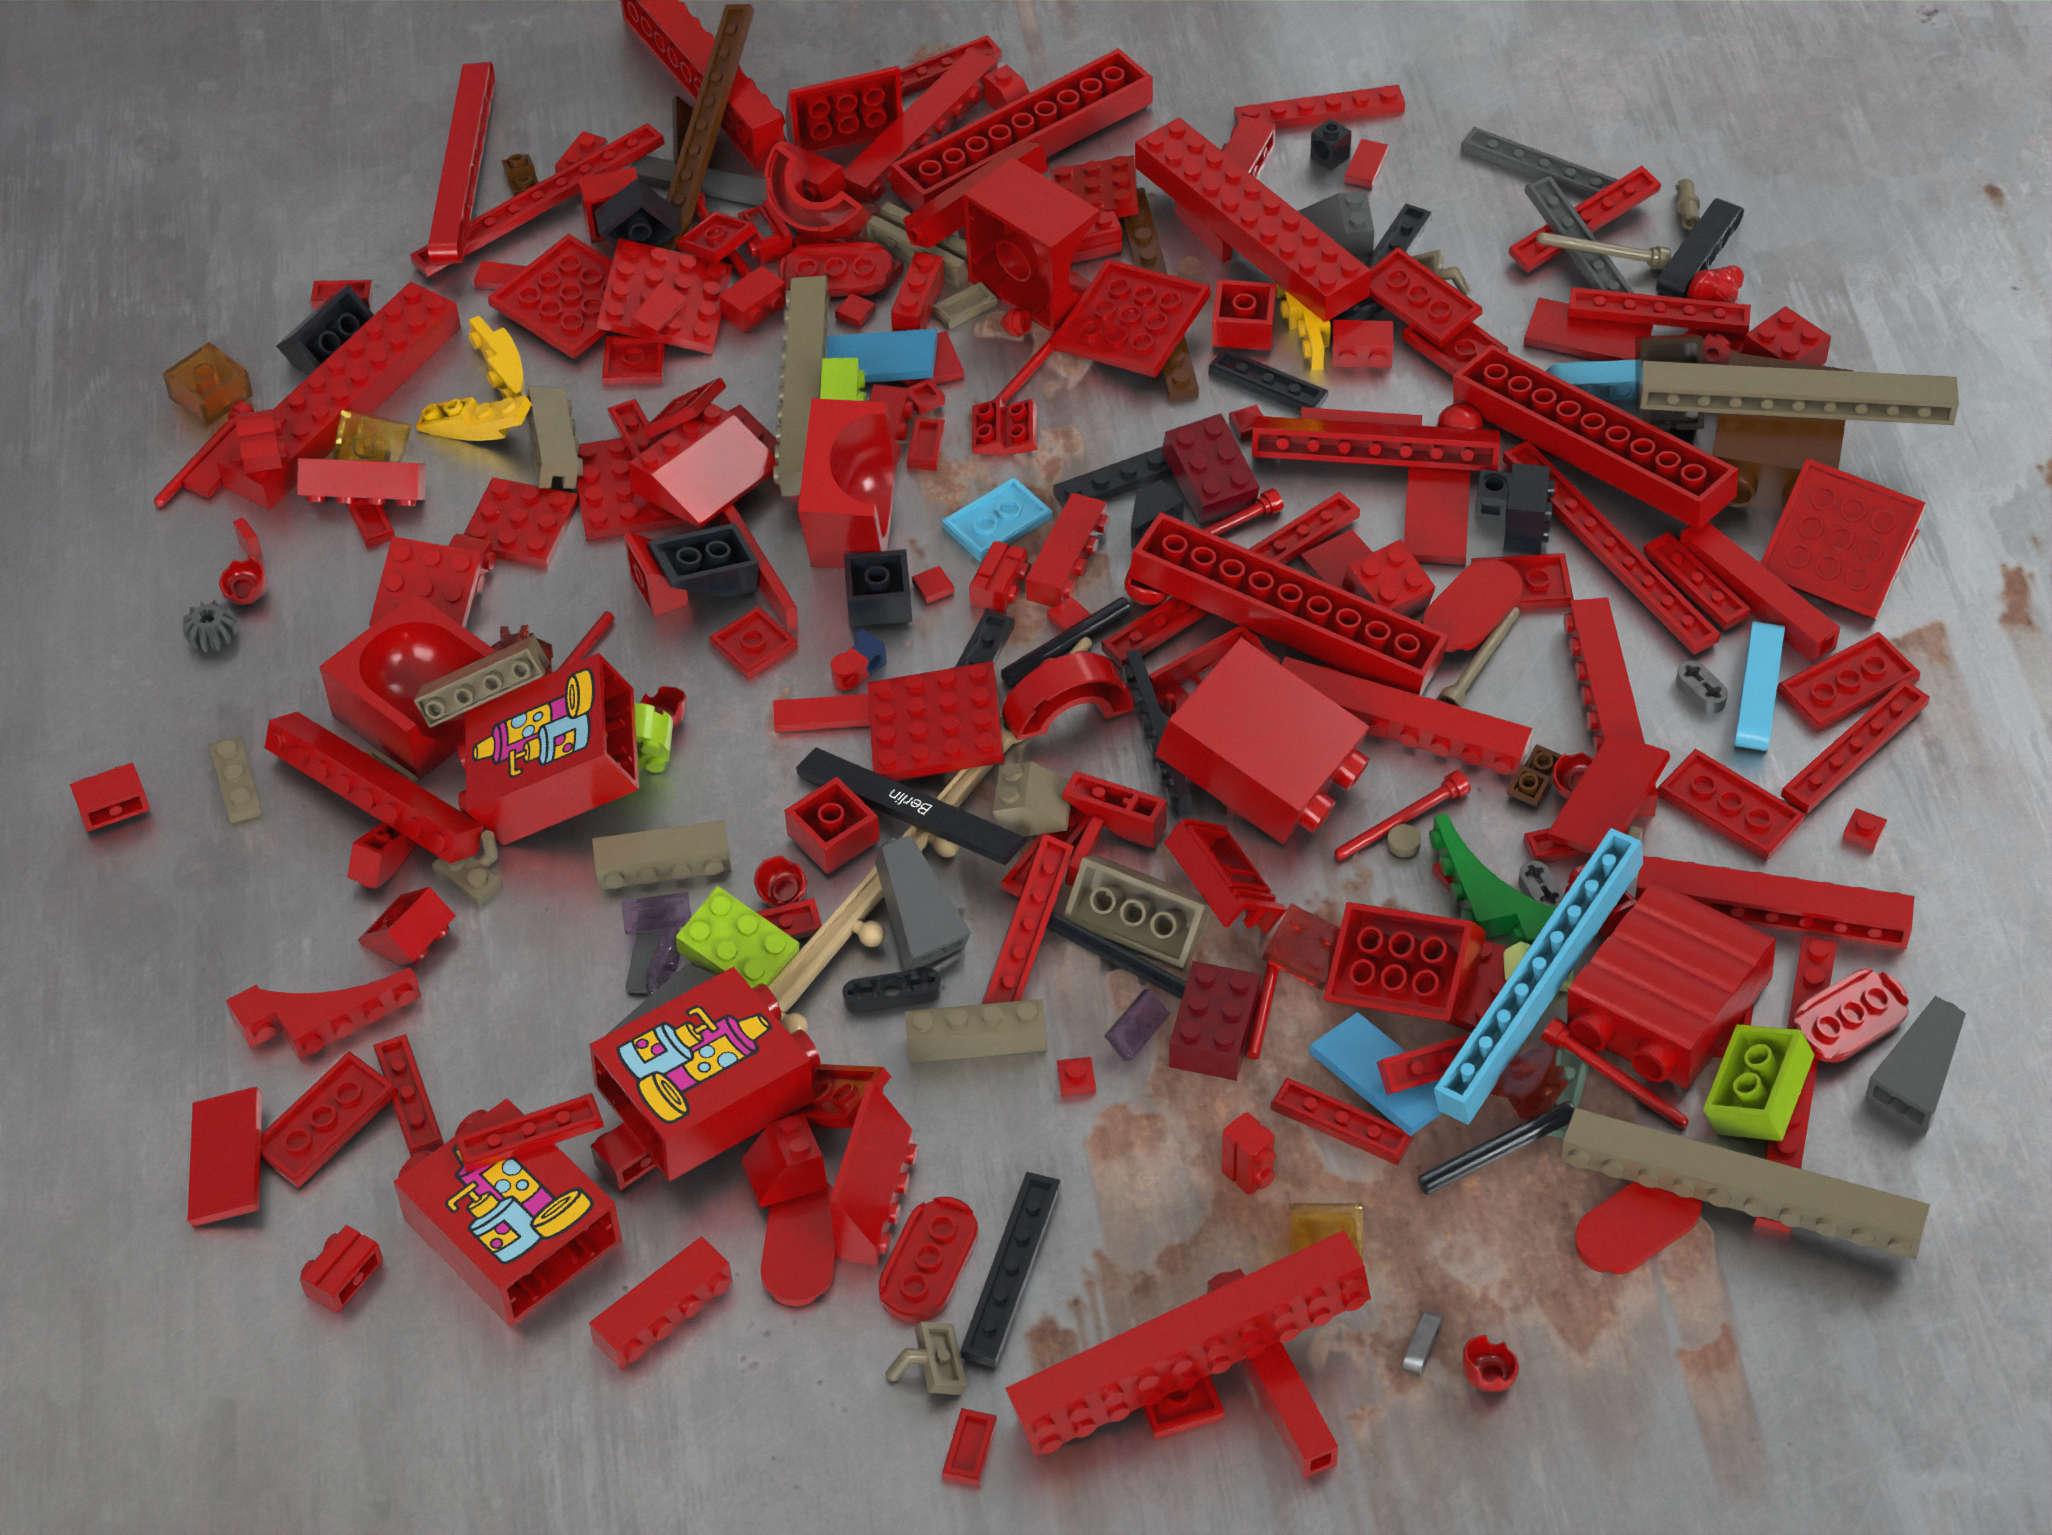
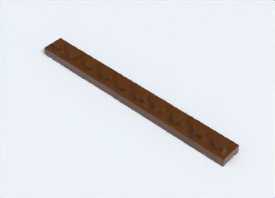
[659,4,755,253]
[1121,187,1199,400]

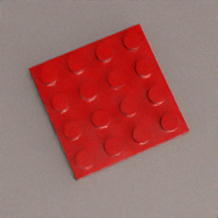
[488,233,613,359]
[596,238,733,355]
[1051,259,1211,378]
[577,430,693,541]
[1760,458,1926,621]
[867,661,1005,781]

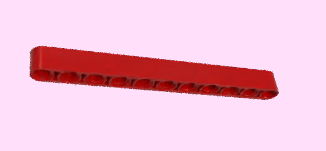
[428,61,495,266]

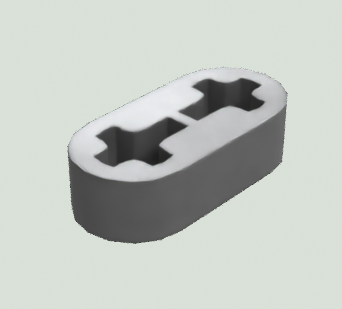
[1676,661,1728,713]
[1518,860,1564,908]
[1403,1310,1444,1377]

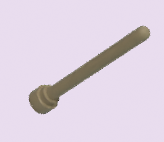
[1537,232,1671,271]
[1436,606,1520,707]

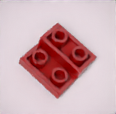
[972,398,1037,455]

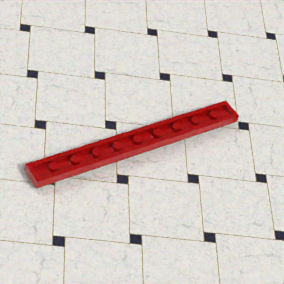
[410,123,665,277]
[1502,440,1720,655]
[1101,491,1360,669]
[1754,935,1837,1233]

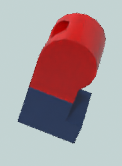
[830,628,887,691]

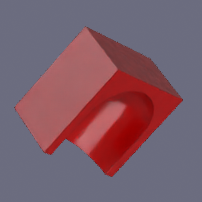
[963,157,1100,333]
[798,398,897,569]
[319,592,497,781]

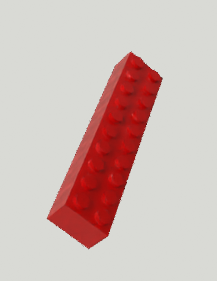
[620,0,787,172]
[890,48,1153,211]
[1135,117,1371,322]
[216,281,461,511]
[1453,344,1738,530]
[1129,512,1449,696]
[1005,1229,1371,1457]

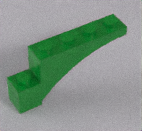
[1429,813,1556,945]

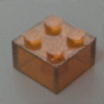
[162,342,253,427]

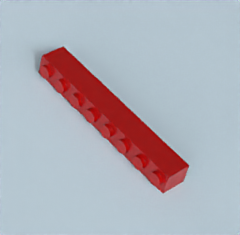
[843,49,998,209]
[1251,416,1500,471]
[1564,597,1658,818]
[1281,656,1533,776]
[264,711,484,864]
[1635,856,1915,948]

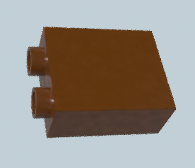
[1712,352,1853,511]

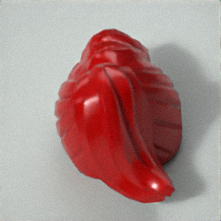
[1687,265,1744,303]

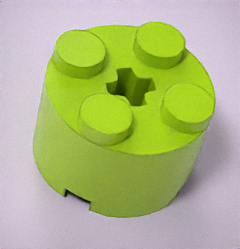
[634,703,673,773]

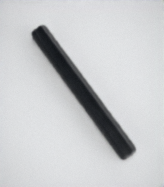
[1000,597,1132,686]
[1046,911,1187,1000]
[1418,1101,1575,1194]

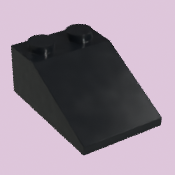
[647,523,759,597]

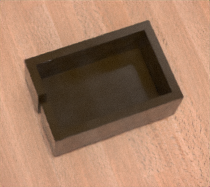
[1635,334,1704,431]

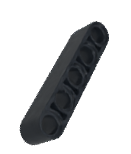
[1656,198,1744,298]

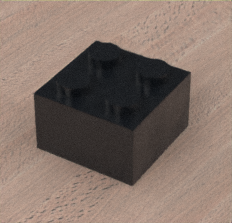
[595,178,681,247]
[1503,463,1555,555]
[843,549,912,627]

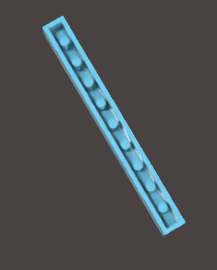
[1434,828,1643,1125]

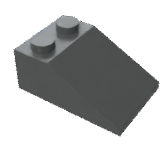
[1298,191,1375,258]

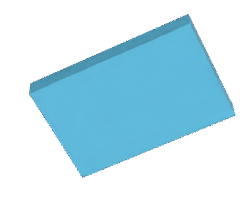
[942,477,1053,563]

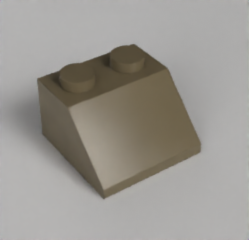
[993,761,1071,837]

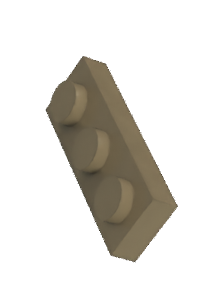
[209,736,263,824]

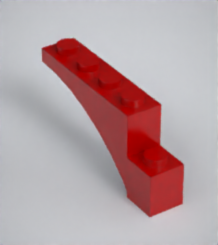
[226,967,421,1060]

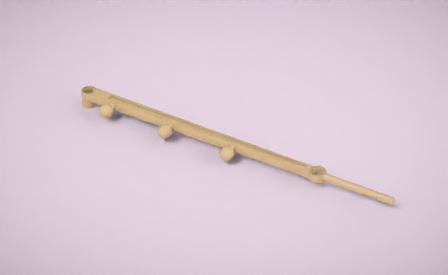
[768,637,1092,1034]

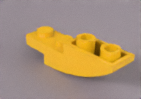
[1274,282,1331,370]
[468,315,527,400]
[415,395,532,441]

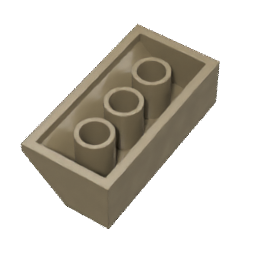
[1063,855,1213,969]

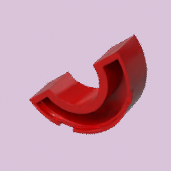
[764,142,873,240]
[1001,651,1134,741]

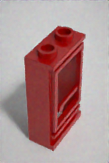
[1149,624,1281,718]
[1164,818,1287,934]

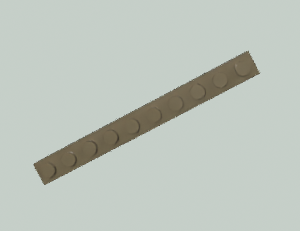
[773,276,830,496]
[1640,361,1959,425]
[1562,1108,1930,1259]

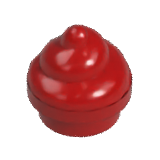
[999,307,1031,337]

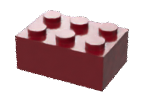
[1162,413,1260,525]
[1169,961,1260,1081]

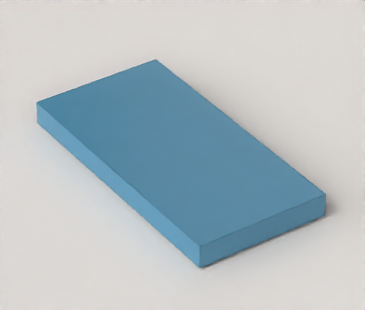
[826,329,938,382]
[1309,1012,1442,1136]

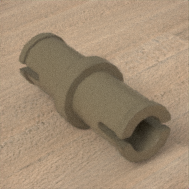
[1675,179,1700,230]

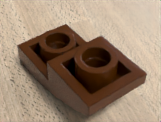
[501,154,539,197]
[1507,744,1561,807]

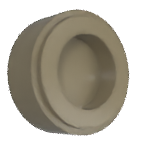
[1387,824,1421,857]

